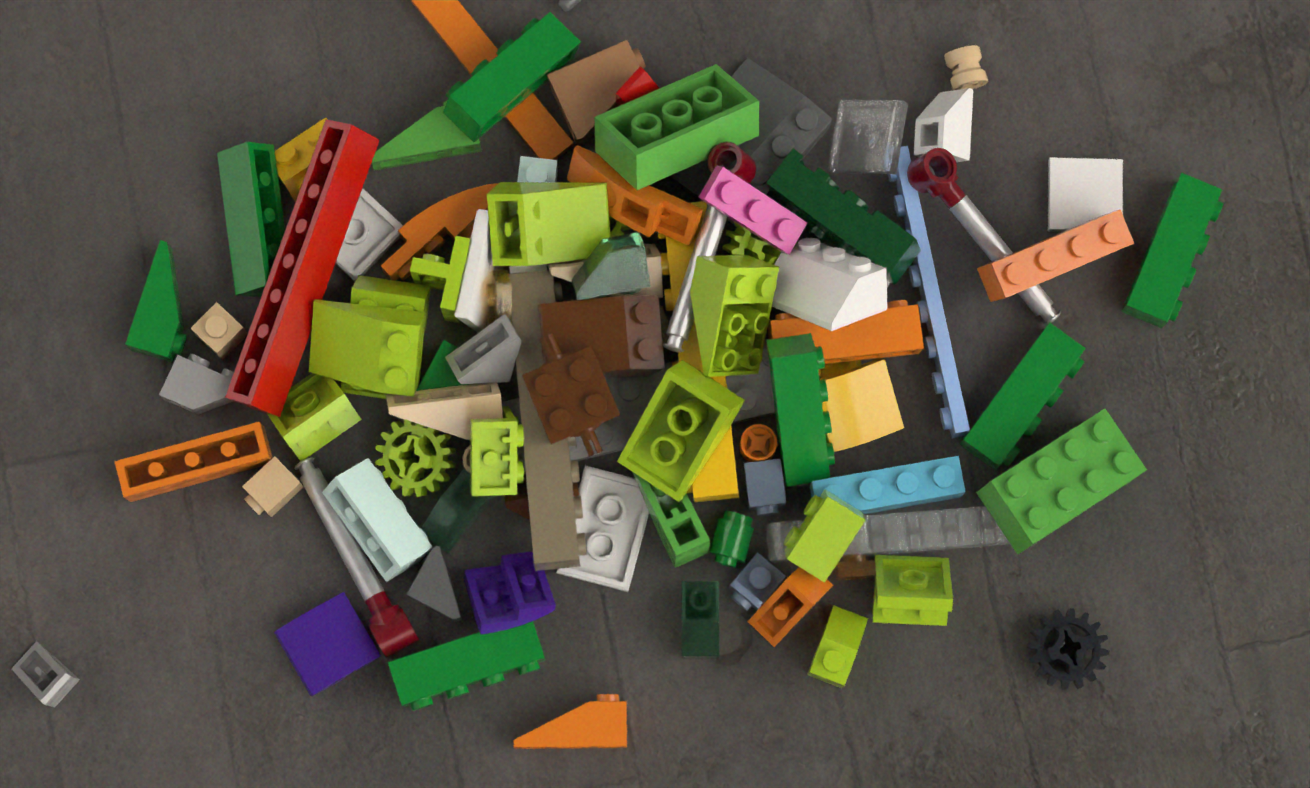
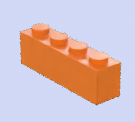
[977,209,1134,302]
[767,300,924,364]
[114,421,273,502]

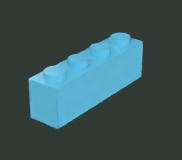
[809,456,965,514]

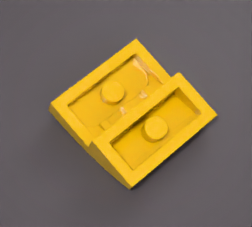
[820,358,904,452]

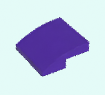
[464,551,556,635]
[274,592,381,697]

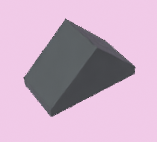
[407,546,462,622]

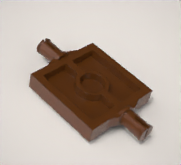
[522,333,620,457]

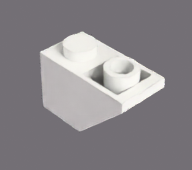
[914,88,973,162]

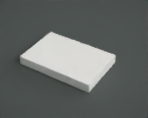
[454,209,504,333]
[556,465,649,592]

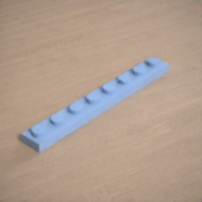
[886,145,970,438]

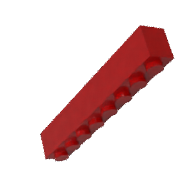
[225,119,380,417]

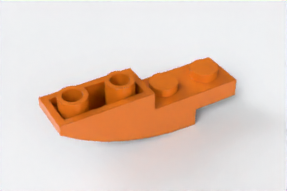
[567,145,703,246]
[381,183,499,281]

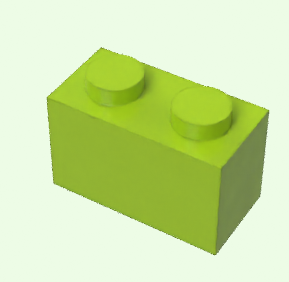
[783,489,866,583]

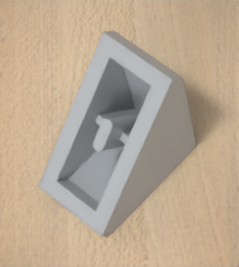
[12,641,80,708]

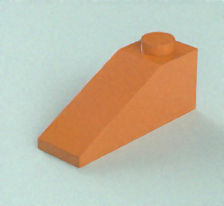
[514,694,627,749]

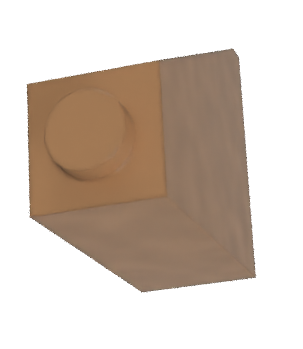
[547,40,646,146]

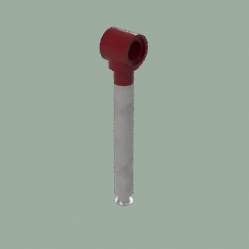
[663,142,756,352]
[907,148,1061,325]
[294,458,419,658]

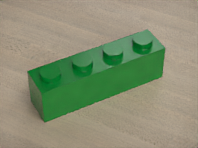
[443,12,581,142]
[217,142,285,297]
[1121,173,1224,329]
[960,323,1086,471]
[766,333,835,487]
[388,621,546,711]

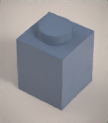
[743,459,786,516]

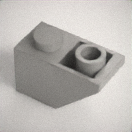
[159,354,234,415]

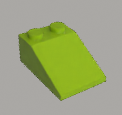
[309,299,426,397]
[617,360,745,502]

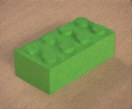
[594,64,759,190]
[976,409,1147,555]

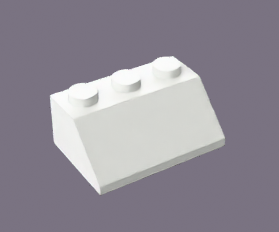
[772,238,887,331]

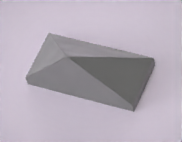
[445,314,522,384]

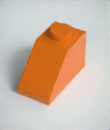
[747,567,833,647]

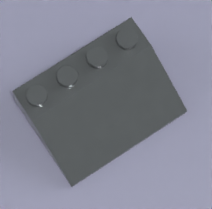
[666,58,832,231]

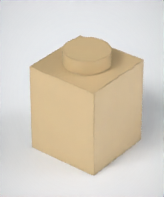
[191,302,248,361]
[242,456,304,517]

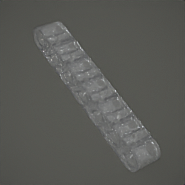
[766,506,1011,563]

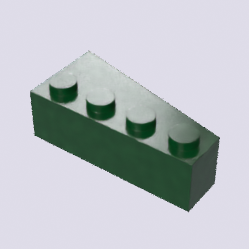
[766,148,921,285]

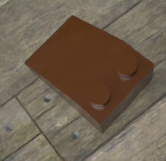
[538,295,665,377]

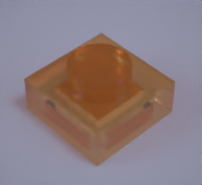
[835,554,876,581]

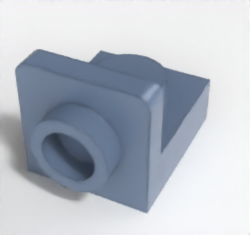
[729,552,786,611]

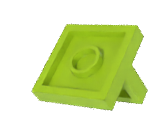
[410,236,471,323]
[267,373,362,461]
[872,554,953,626]

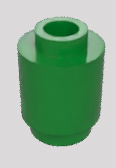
[709,511,754,568]

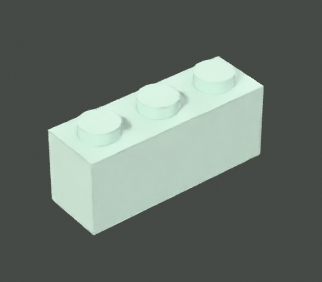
[322,458,433,582]

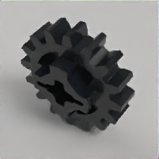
[1026,608,1110,690]

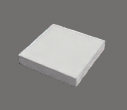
[1048,157,1123,232]
[335,188,403,282]

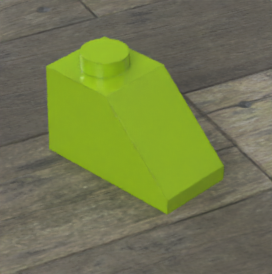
[807,605,868,688]

